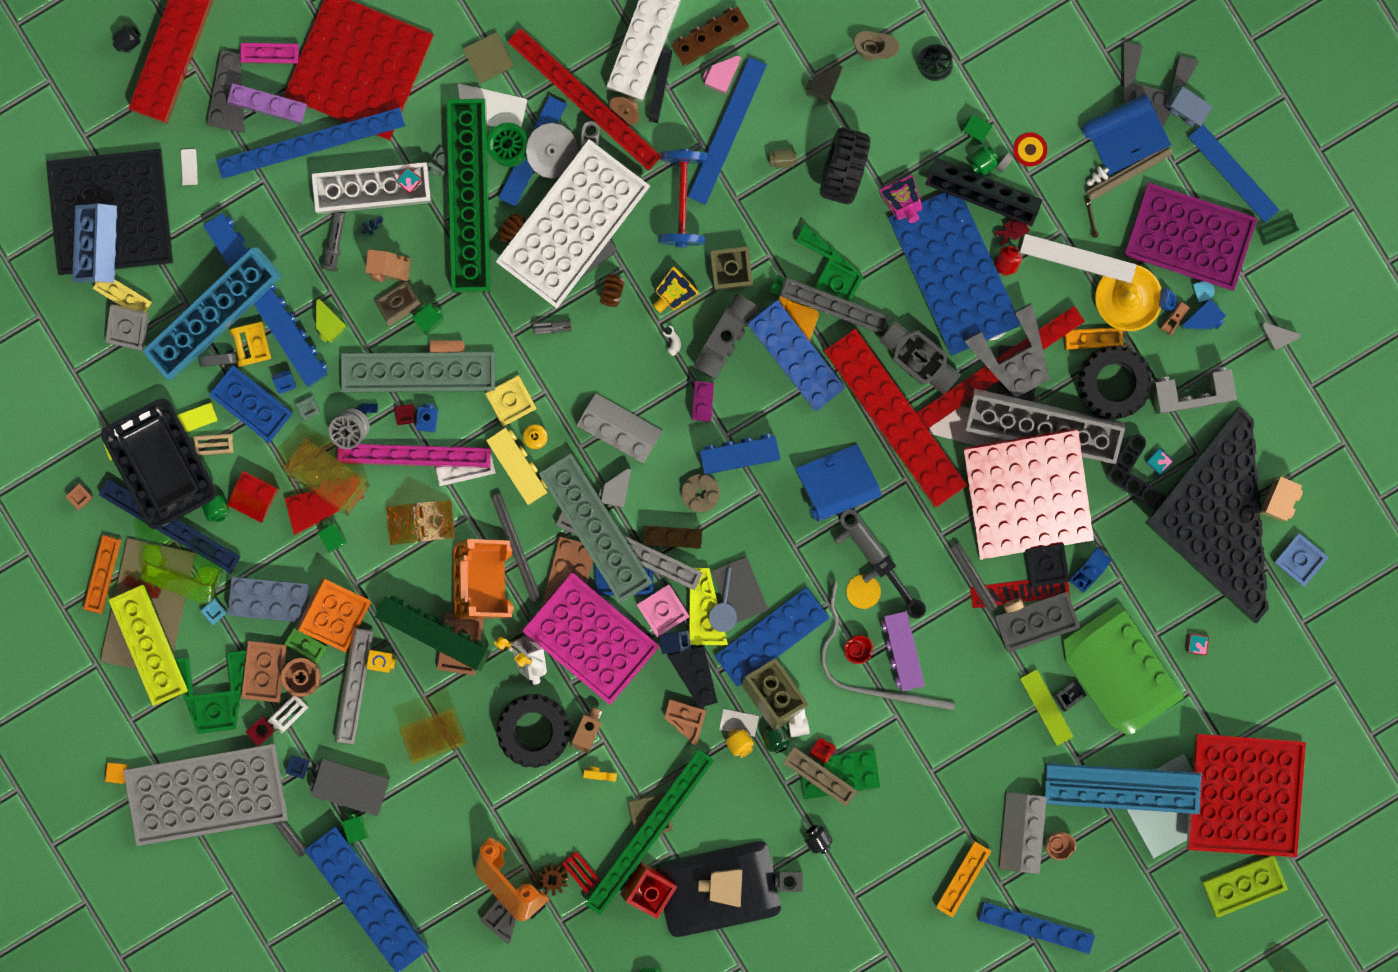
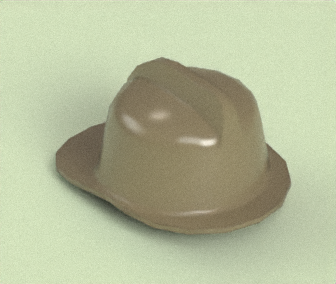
[854,31,900,62]

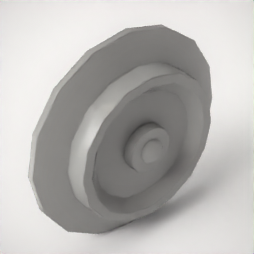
[525,123,578,179]

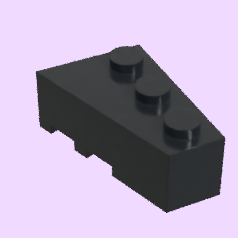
[667,646,718,707]

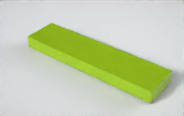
[1019,669,1073,746]

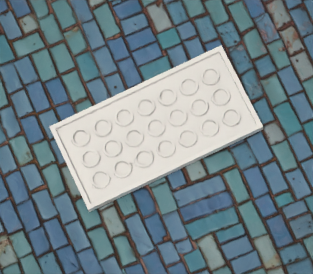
[496,140,650,308]

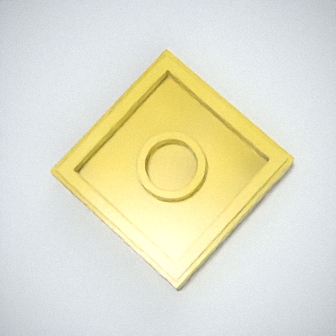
[485,375,537,427]

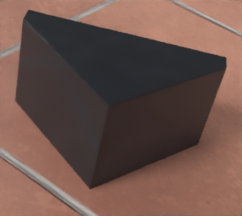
[1052,679,1087,712]

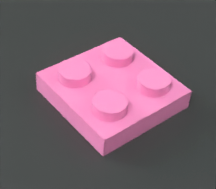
[637,585,690,637]

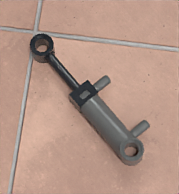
[834,510,926,619]

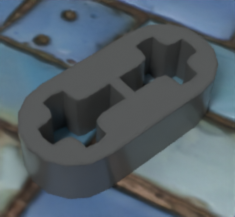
[199,354,236,367]

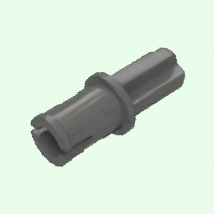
[533,319,572,334]

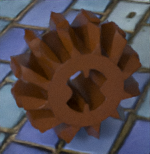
[498,213,527,245]
[600,274,625,307]
[536,863,569,896]

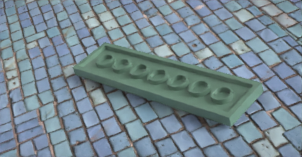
[341,352,495,392]
[539,454,652,604]

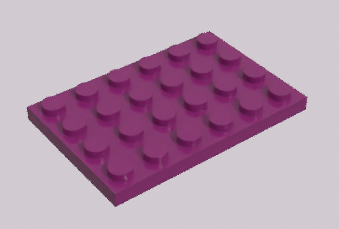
[1124,182,1258,291]

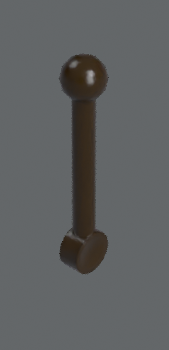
[1085,198,1099,238]

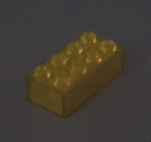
[282,438,370,516]

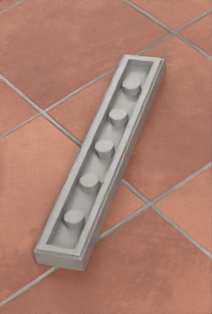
[334,628,374,744]

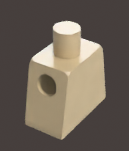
[699,868,742,907]

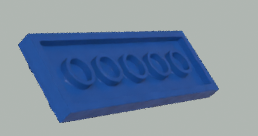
[746,299,846,411]
[715,587,829,687]

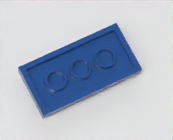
[209,366,294,443]

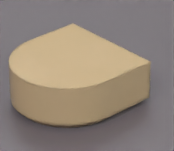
[1003,598,1024,613]

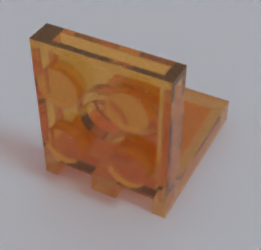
[387,500,455,545]

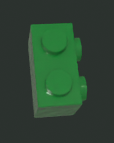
[412,304,444,335]

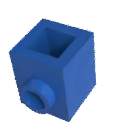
[416,404,439,432]

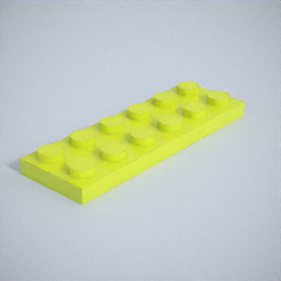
[109,585,188,706]

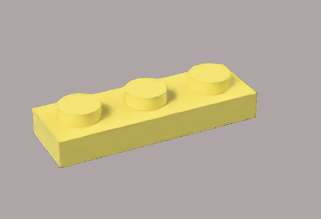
[92,279,153,312]

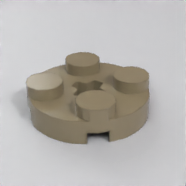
[682,474,720,513]

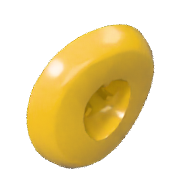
[1096,265,1162,331]

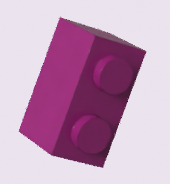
[692,381,714,422]

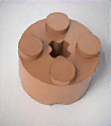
[281,658,322,697]

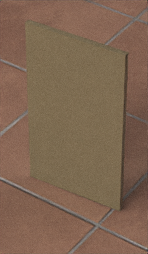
[100,538,196,669]

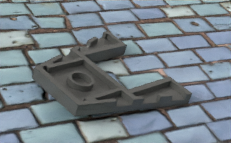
[1123,42,1199,126]
[963,303,1049,398]

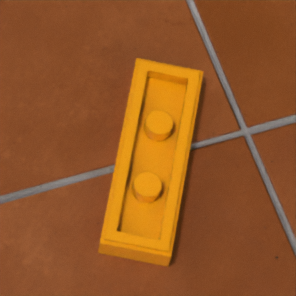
[1065,328,1123,350]

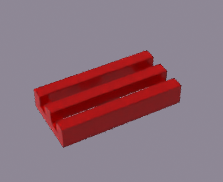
[562,851,601,893]

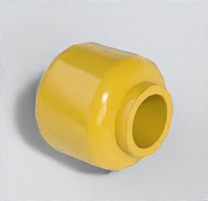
[523,424,548,450]
[726,728,754,758]

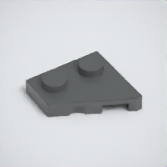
[480,900,516,944]

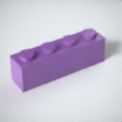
[227,83,307,125]
[881,611,925,691]

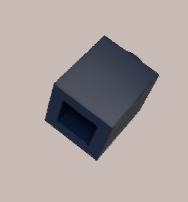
[659,631,691,654]

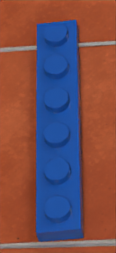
[979,902,1095,954]

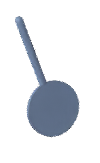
[709,567,737,632]

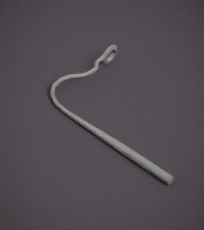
[822,580,955,710]

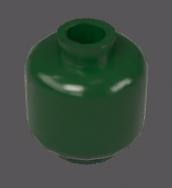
[762,726,790,754]

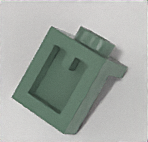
[427,147,448,177]

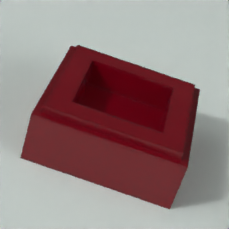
[394,404,417,426]

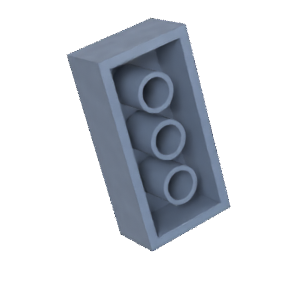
[228,577,311,622]

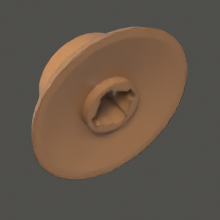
[609,97,639,125]

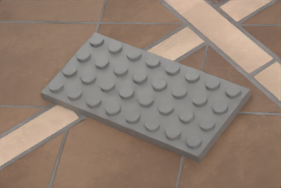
[123,744,288,846]

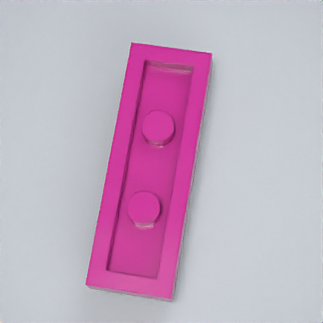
[241,43,299,64]

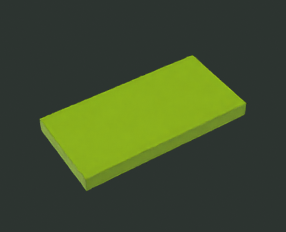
[1202,855,1288,918]

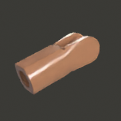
[1160,301,1190,336]
[430,340,465,353]

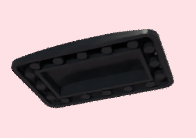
[101,398,217,530]
[656,841,781,937]

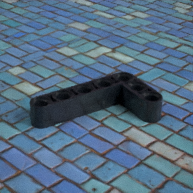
[1107,434,1166,510]

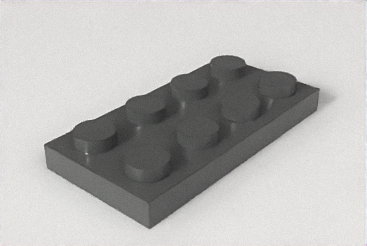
[995,592,1080,653]

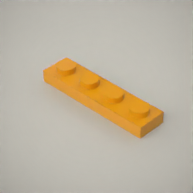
[936,841,991,918]

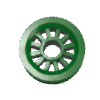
[487,122,529,167]

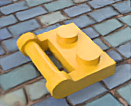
[229,322,272,367]

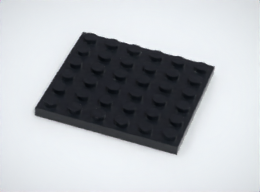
[47,149,174,276]

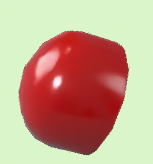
[844,635,874,664]

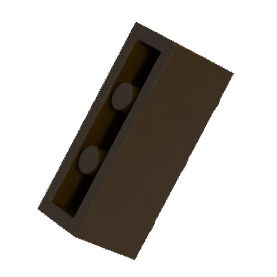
[644,526,702,549]

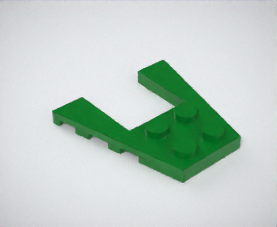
[769,224,864,302]
[175,650,247,734]

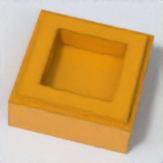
[105,763,128,784]

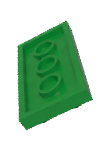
[801,749,881,799]

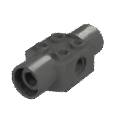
[693,294,759,380]
[879,321,961,395]

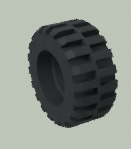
[820,127,871,205]
[1077,345,1153,419]
[496,694,570,768]

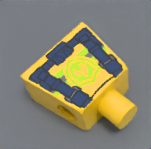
[652,267,699,313]

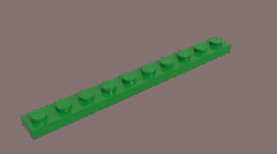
[585,749,715,915]

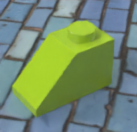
[316,299,347,343]

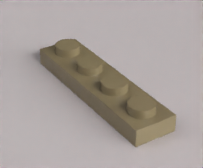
[783,747,857,807]

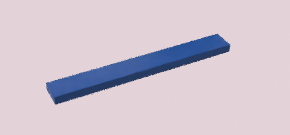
[688,57,767,205]

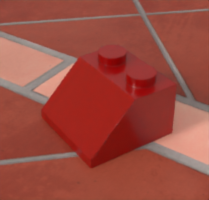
[228,471,280,523]
[620,862,677,919]

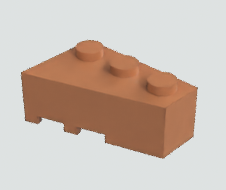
[365,250,411,282]

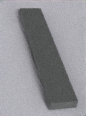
[779,277,891,335]

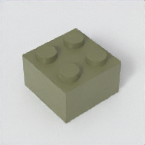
[710,246,753,291]

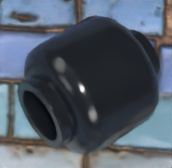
[112,24,141,53]
[804,825,833,854]

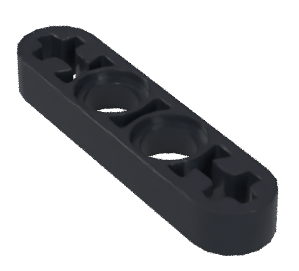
[649,49,673,124]

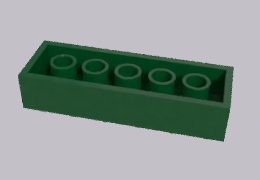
[374,595,492,671]

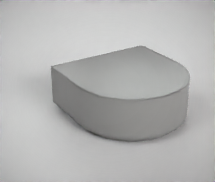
[996,153,1014,173]

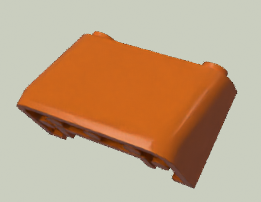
[453,539,513,619]
[475,837,550,921]

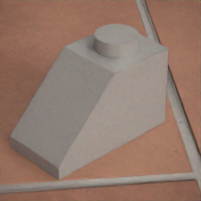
[599,469,631,508]

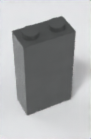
[309,758,390,816]

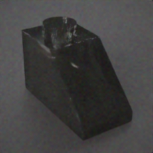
[805,65,843,104]

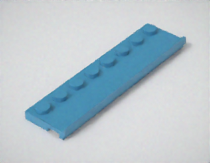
[1045,763,1202,814]

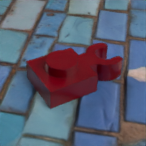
[994,219,1030,246]

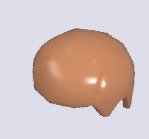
[1045,831,1076,860]

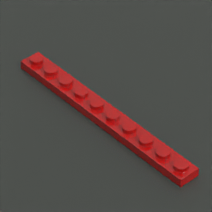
[508,28,660,171]
[917,306,1085,430]

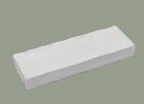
[435,455,496,486]

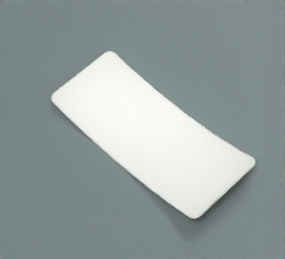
[181,149,198,185]

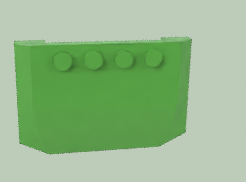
[1063,603,1184,736]

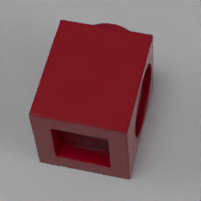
[245,716,277,746]

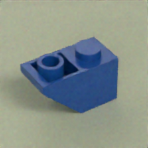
[1070,548,1112,593]

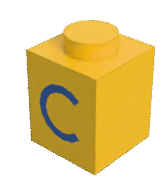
[366,650,396,673]

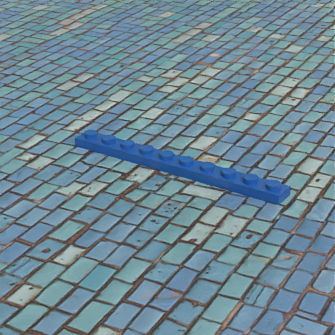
[217,108,406,179]

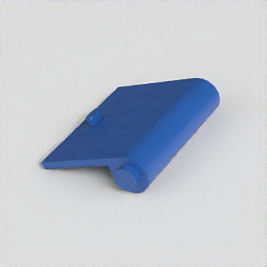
[1082,93,1171,175]
[795,444,881,522]

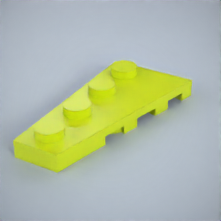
[690,568,728,645]

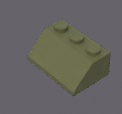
[741,658,809,731]

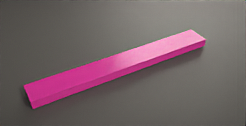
[337,444,491,468]

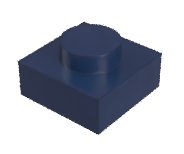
[285,755,310,779]

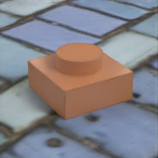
[65,484,93,511]

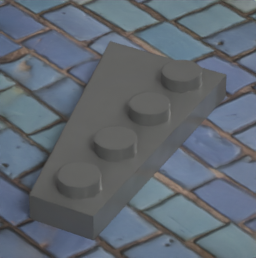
[207,50,245,133]

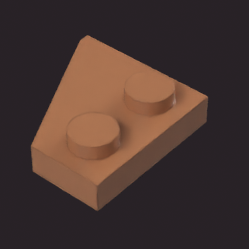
[664,699,707,745]

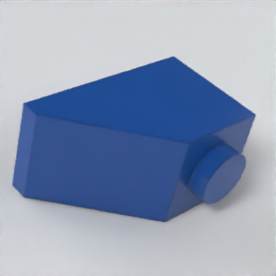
[1180,299,1226,330]

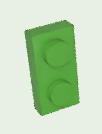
[285,627,328,664]

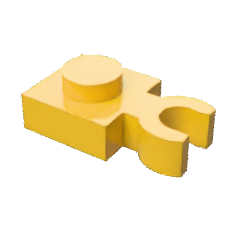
[583,766,617,782]

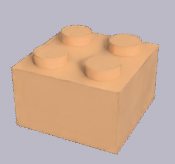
[1260,477,1303,522]

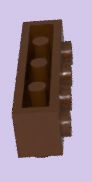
[672,7,749,68]

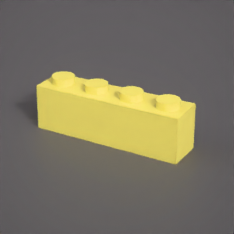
[486,428,548,505]

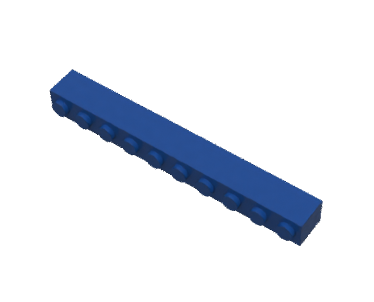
[203,213,328,387]

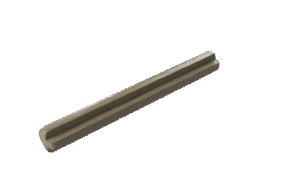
[1087,147,1172,200]

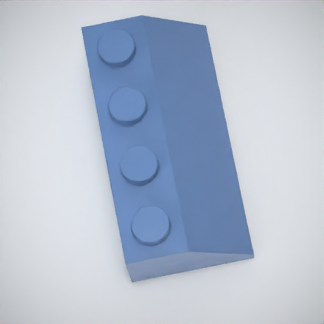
[72,204,117,283]

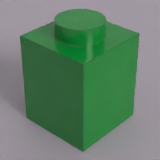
[961,114,992,144]
[318,522,347,553]
[342,813,369,844]

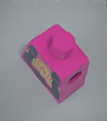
[879,175,922,223]

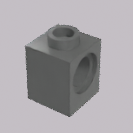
[775,871,803,892]

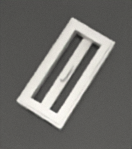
[268,696,308,734]

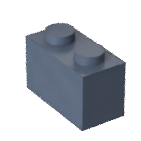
[1164,86,1213,127]

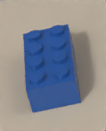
[700,434,780,475]

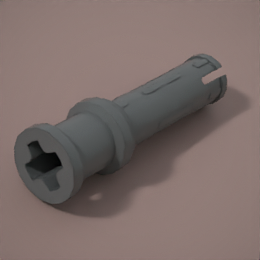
[321,212,346,272]

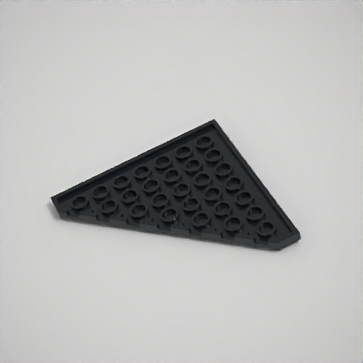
[1145,407,1269,623]

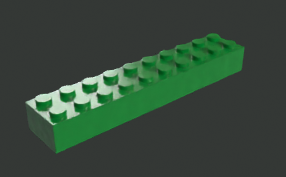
[447,99,491,293]

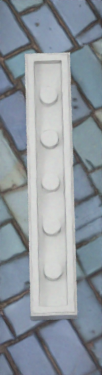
[1020,234,1137,284]

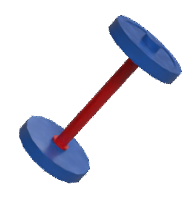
[658,149,708,248]

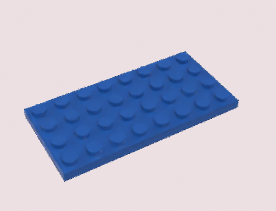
[888,192,1021,357]

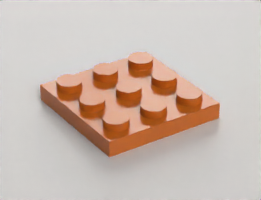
[296,578,372,653]

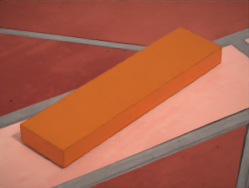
[83,535,122,614]

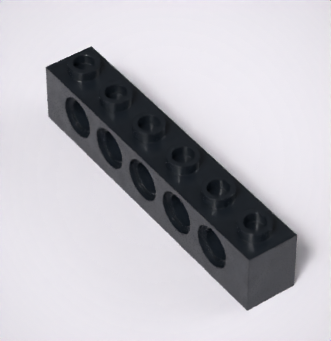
[925,157,1043,227]

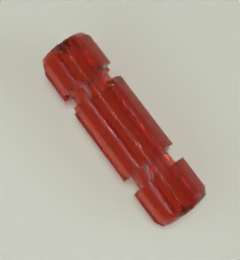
[124,575,162,599]

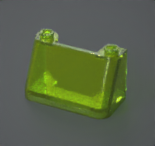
[141,543,224,604]

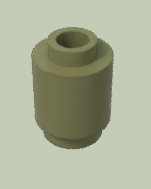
[769,148,797,169]

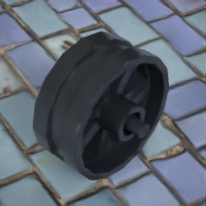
[918,44,953,81]

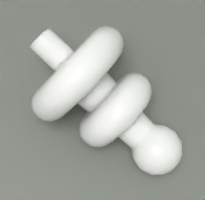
[1087,166,1109,186]

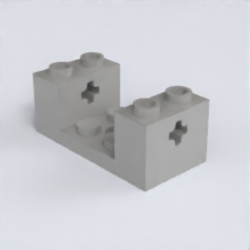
[1152,367,1237,415]

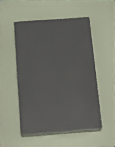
[712,557,769,623]

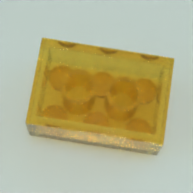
[399,707,468,764]

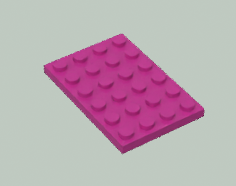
[522,572,660,705]

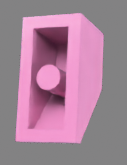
[703,56,741,95]

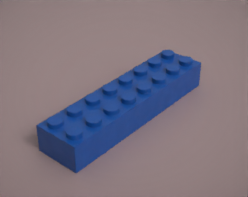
[304,826,429,972]

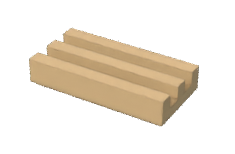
[194,434,234,455]

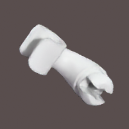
[663,325,681,356]

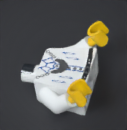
[494,636,547,685]

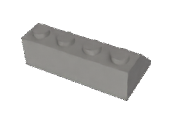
[577,393,662,464]
[999,792,1047,874]

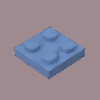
[1274,533,1329,587]

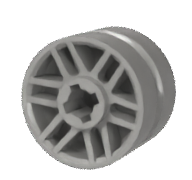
[329,408,370,449]

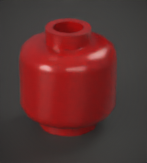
[994,246,1022,276]

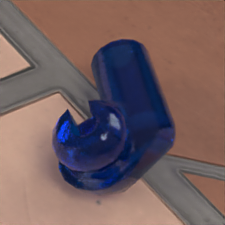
[355,403,378,414]

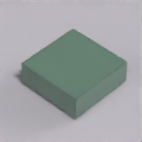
[295,396,321,421]

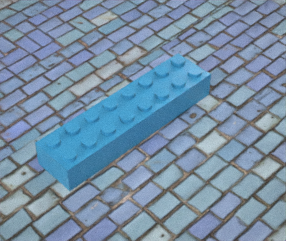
[142,248,283,380]

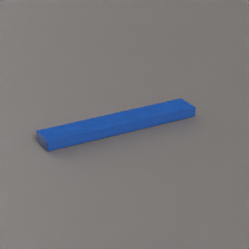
[499,96,567,207]
[1188,125,1279,223]

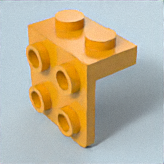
[778,296,819,341]

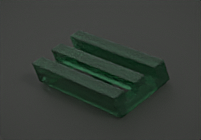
[1256,213,1299,246]

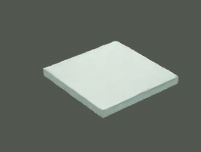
[1126,754,1192,858]

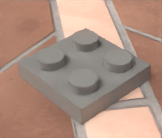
[105,304,149,351]

